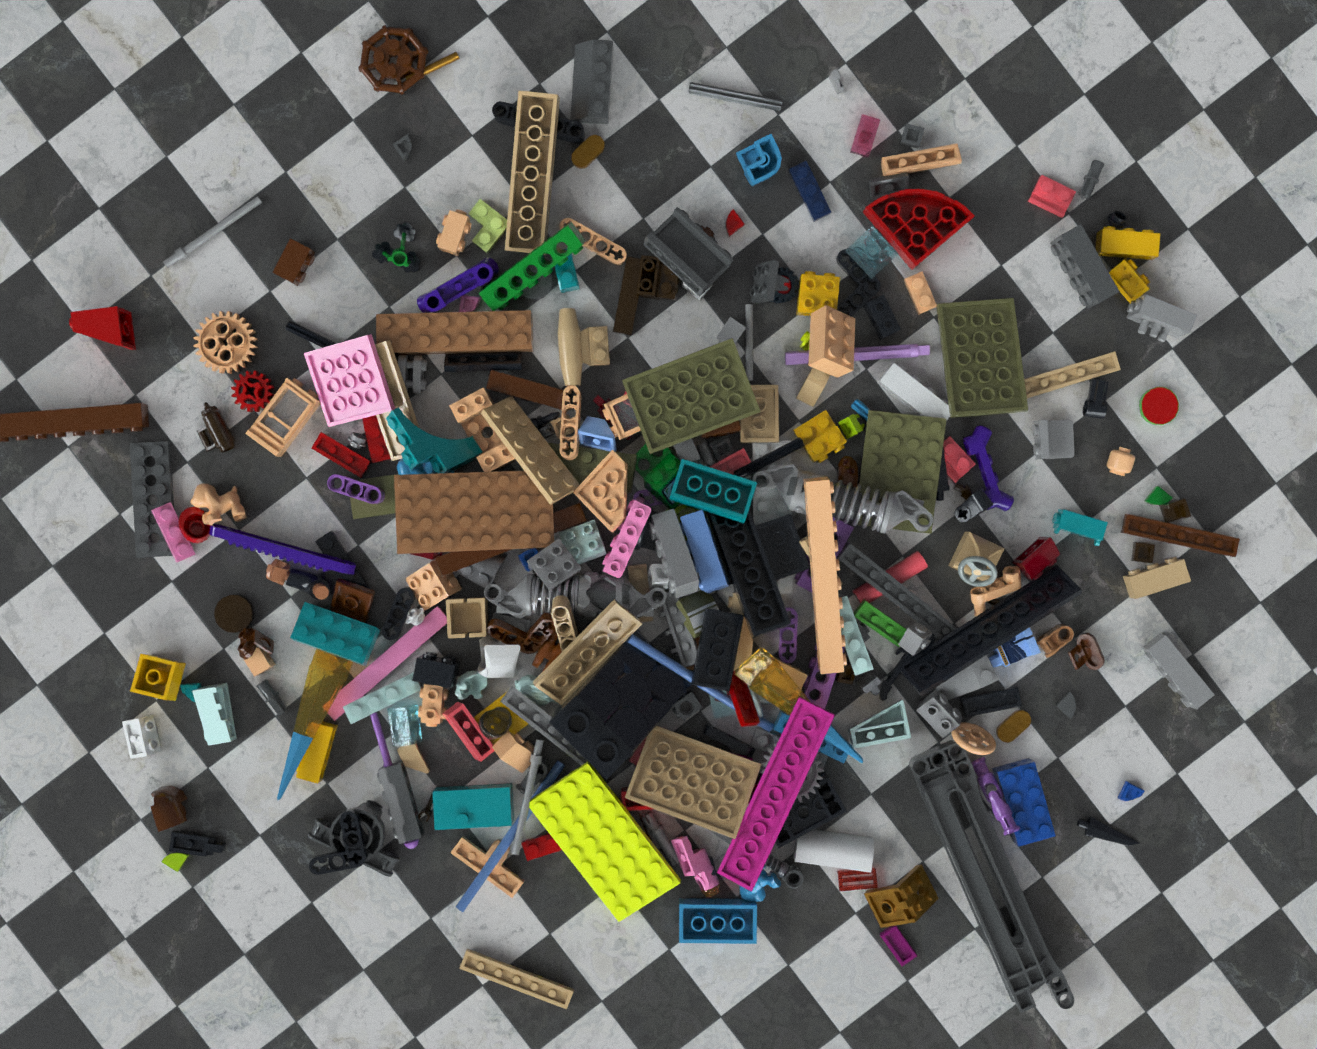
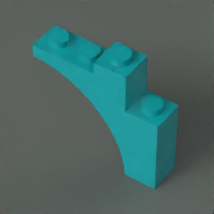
[386,407,483,474]

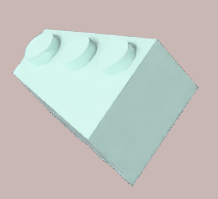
[192,683,237,746]
[848,700,911,749]

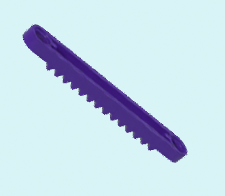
[209,524,356,574]

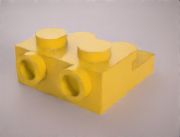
[793,410,847,463]

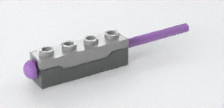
[370,712,425,849]

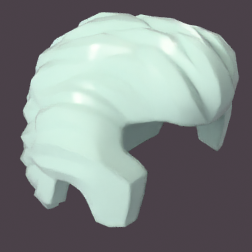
[455,671,488,700]

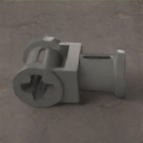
[516,758,549,794]

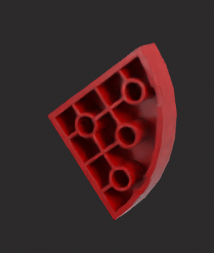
[863,189,975,270]

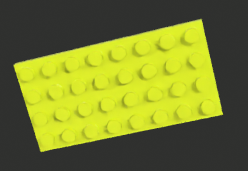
[529,761,681,922]

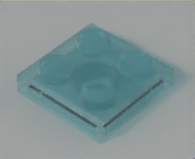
[846,226,898,279]

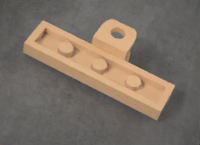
[451,836,524,898]

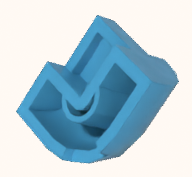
[736,134,782,186]

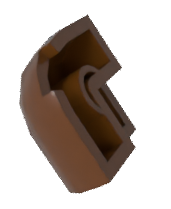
[150,786,187,832]

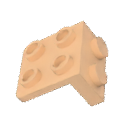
[406,560,462,610]

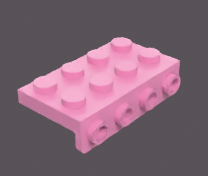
[602,496,652,578]

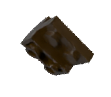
[636,255,680,300]

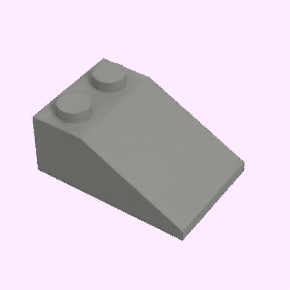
[935,655,999,700]

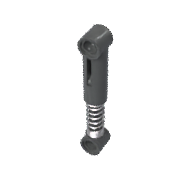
[708,829,804,889]

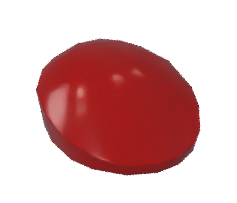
[179,507,211,543]

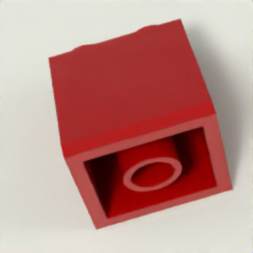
[69,306,136,350]

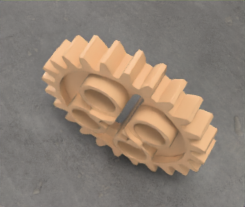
[193,311,258,374]

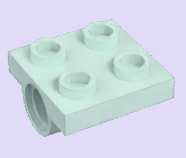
[559,519,607,564]

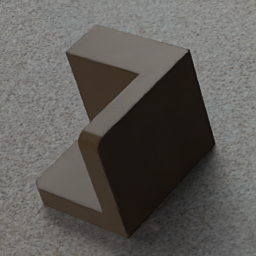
[1159,498,1191,523]

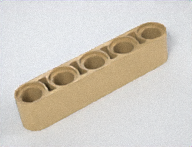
[551,595,579,652]

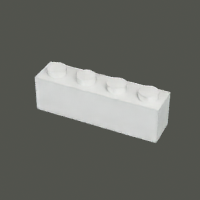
[877,363,950,421]

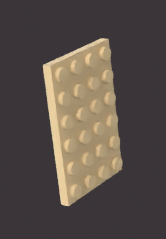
[625,726,761,839]

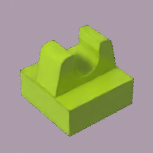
[838,414,865,439]

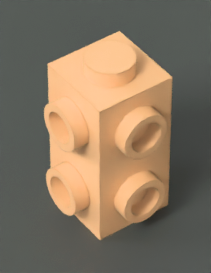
[436,209,472,256]
[418,683,448,727]

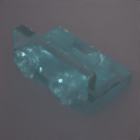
[387,704,422,746]

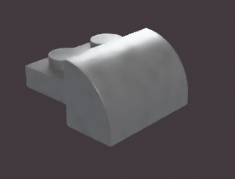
[455,552,508,588]

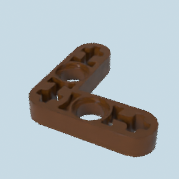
[487,613,555,654]

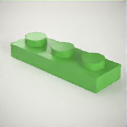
[854,599,907,647]

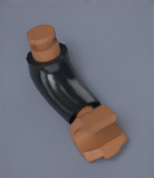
[266,559,330,600]

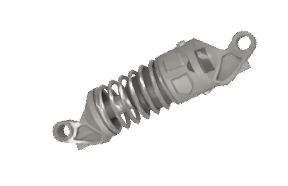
[752,464,933,534]

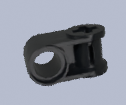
[955,489,993,522]

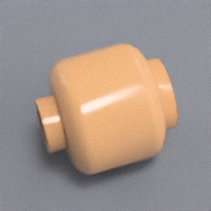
[1106,447,1135,476]

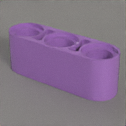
[327,474,385,504]

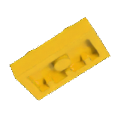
[1109,257,1150,304]

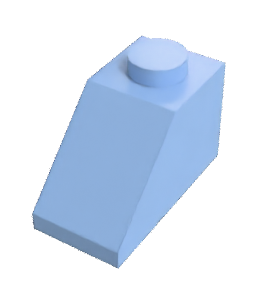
[578,416,617,452]

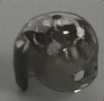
[478,706,512,740]

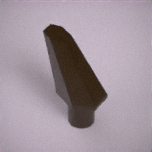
[953,482,973,500]

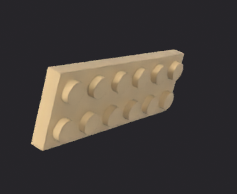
[375,340,419,461]
[481,396,580,505]
[533,599,642,705]

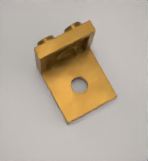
[864,864,939,928]

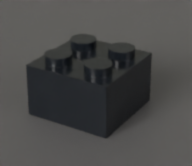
[412,652,460,688]

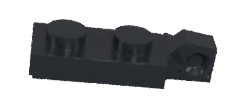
[169,830,226,857]

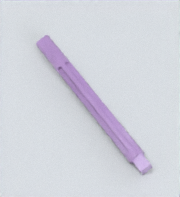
[785,344,930,365]

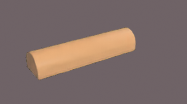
[881,143,962,176]

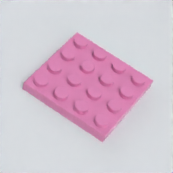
[304,334,395,427]

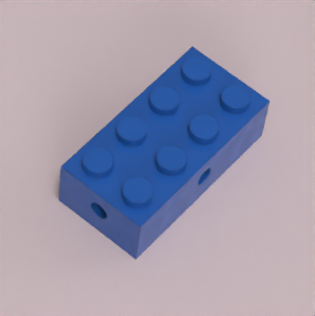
[992,758,1056,847]

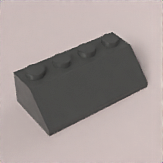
[570,39,614,124]

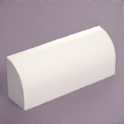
[793,830,874,873]

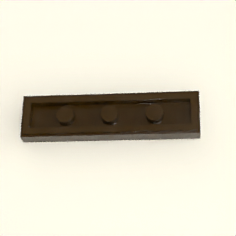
[613,256,641,336]

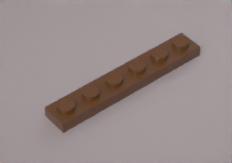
[1121,514,1240,557]

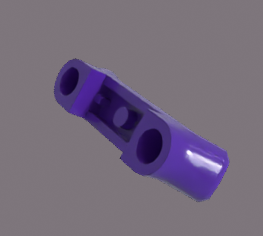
[417,257,499,313]
[963,425,1014,512]

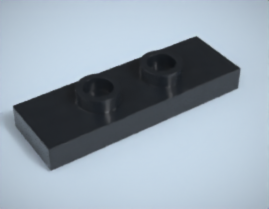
[961,687,1022,717]

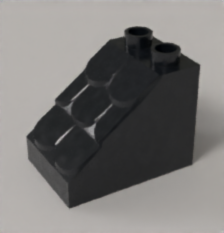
[549,629,691,780]

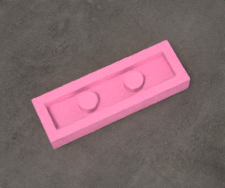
[151,502,195,562]

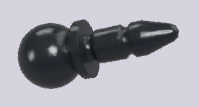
[530,412,560,430]

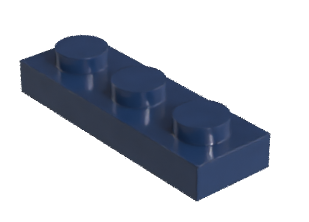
[789,161,831,222]

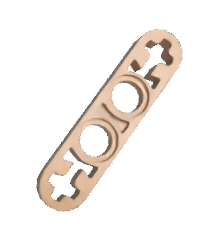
[559,218,627,265]
[559,385,582,461]

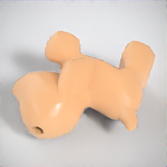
[190,483,246,525]

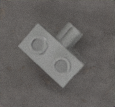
[1127,294,1197,342]

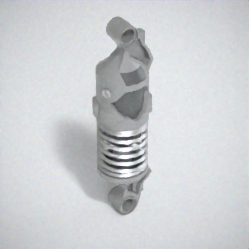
[484,572,667,620]

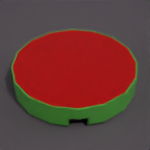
[1139,387,1179,425]

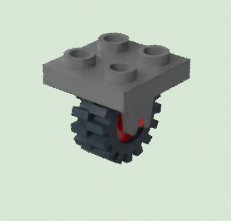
[750,260,799,304]

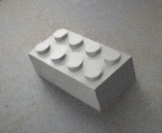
[649,509,699,598]

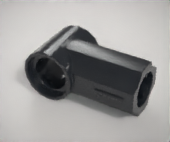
[1083,379,1109,419]

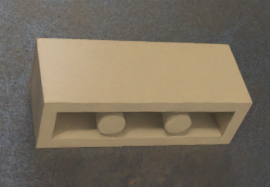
[1123,557,1191,599]

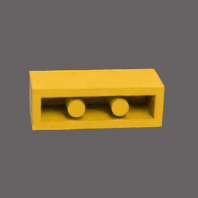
[1095,226,1160,260]
[296,719,338,784]

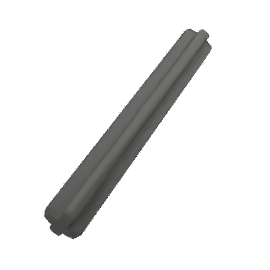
[688,82,783,111]

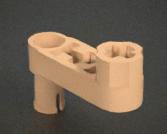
[970,566,1021,616]

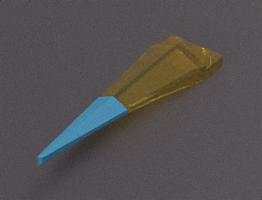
[735,647,863,763]
[277,649,353,800]

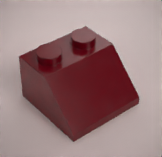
[1012,537,1060,580]

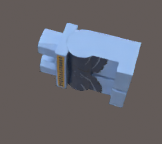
[988,627,1041,668]

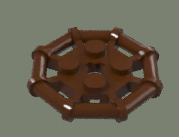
[358,25,428,95]

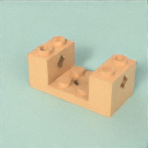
[449,388,517,472]

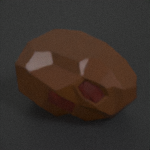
[836,456,858,487]

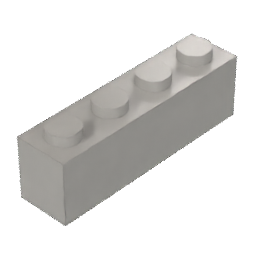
[1142,634,1214,709]

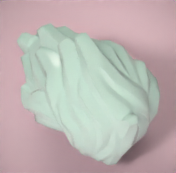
[515,675,559,706]

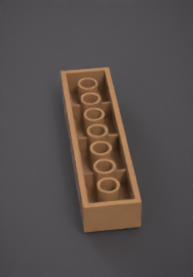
[376,310,534,355]

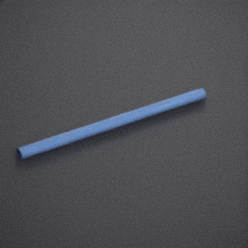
[627,634,774,732]
[456,760,565,912]

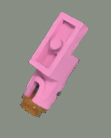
[671,836,720,898]

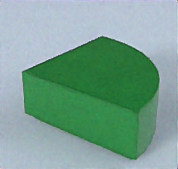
[1144,486,1173,505]

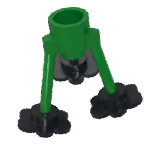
[372,222,421,273]

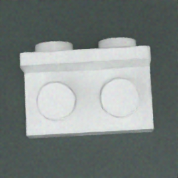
[122,715,161,759]

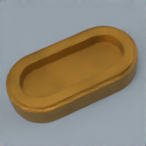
[572,135,605,169]
[996,710,1031,743]

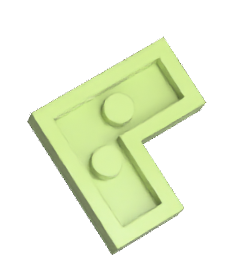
[468,199,507,254]

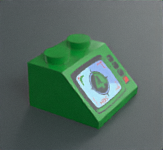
[643,453,681,510]

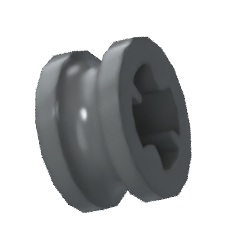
[538,424,555,439]

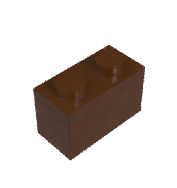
[272,238,315,286]

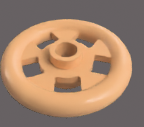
[951,722,996,755]

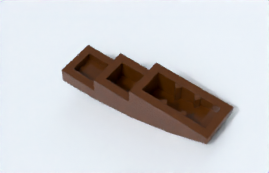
[486,370,564,410]

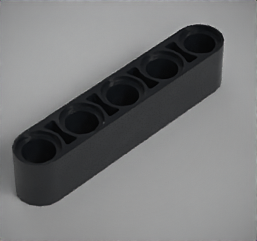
[492,101,585,144]

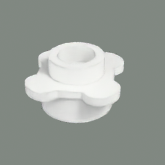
[405,607,425,626]

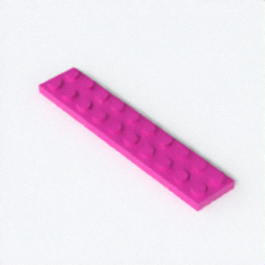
[717,697,836,892]

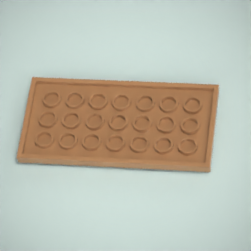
[394,471,554,554]

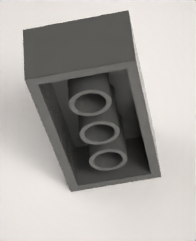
[1050,224,1119,309]

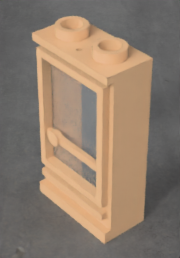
[245,378,320,457]
[602,394,641,440]

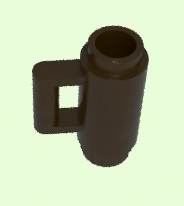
[197,402,236,453]

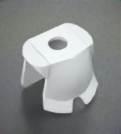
[477,635,521,678]

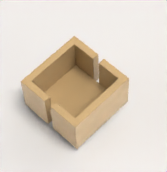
[446,597,489,638]

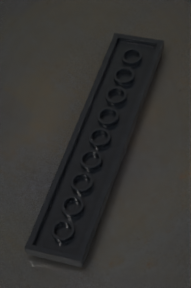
[898,565,1082,697]

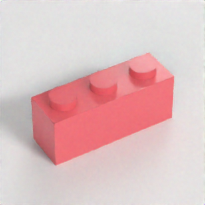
[442,702,494,762]

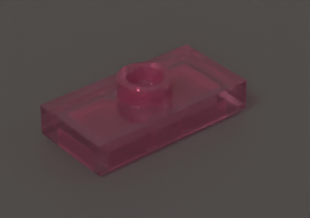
[850,114,880,158]

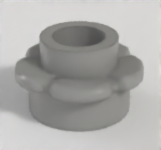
[348,432,366,449]

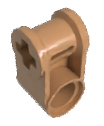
[1036,624,1074,658]

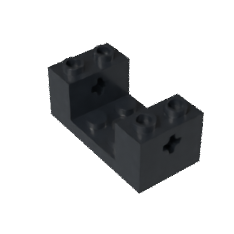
[775,772,847,848]

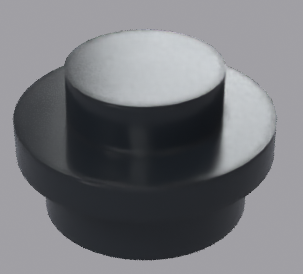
[1107,211,1127,228]

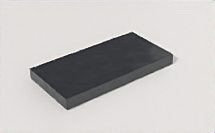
[691,608,744,691]

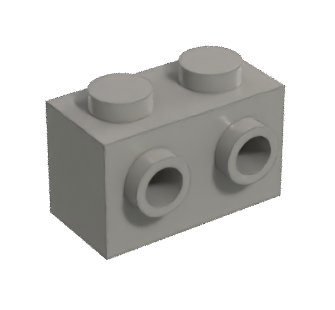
[916,690,962,738]

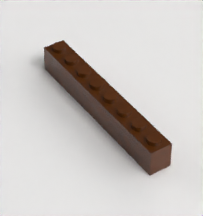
[0,403,149,442]

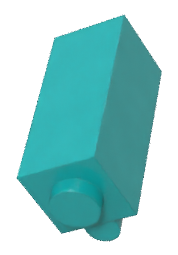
[1052,509,1108,546]

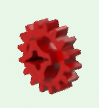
[231,371,275,413]

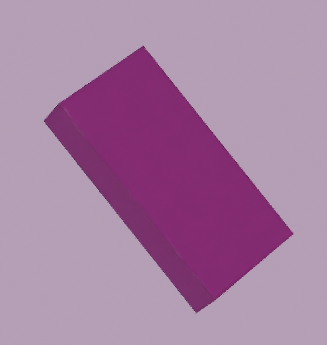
[879,926,917,967]

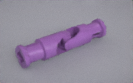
[971,757,1020,836]

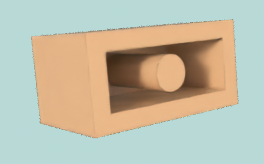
[492,731,535,773]

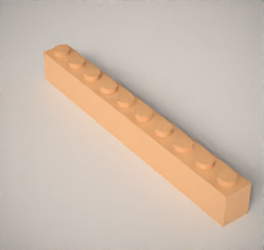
[803,477,847,674]

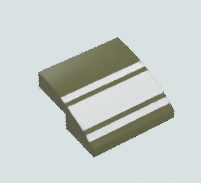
[676,590,719,639]

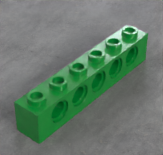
[478,222,586,311]

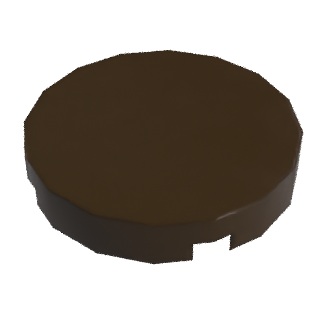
[214,595,254,633]

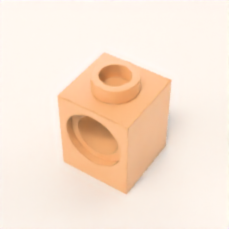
[244,646,276,677]

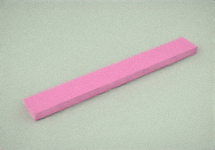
[322,606,447,721]

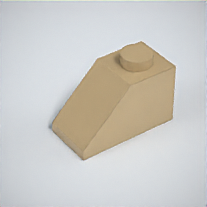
[796,367,830,407]

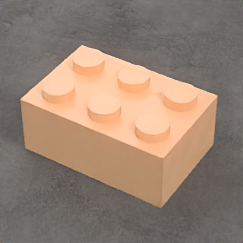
[808,305,855,378]

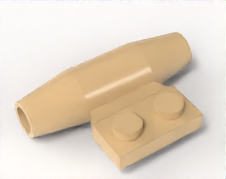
[557,308,610,387]

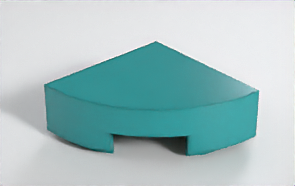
[180,683,202,702]

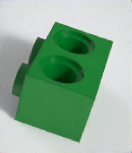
[635,444,671,478]

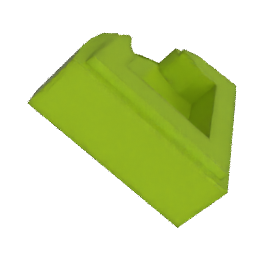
[161,852,190,872]

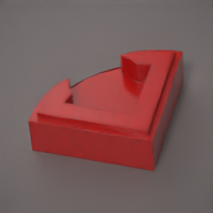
[726,209,745,237]

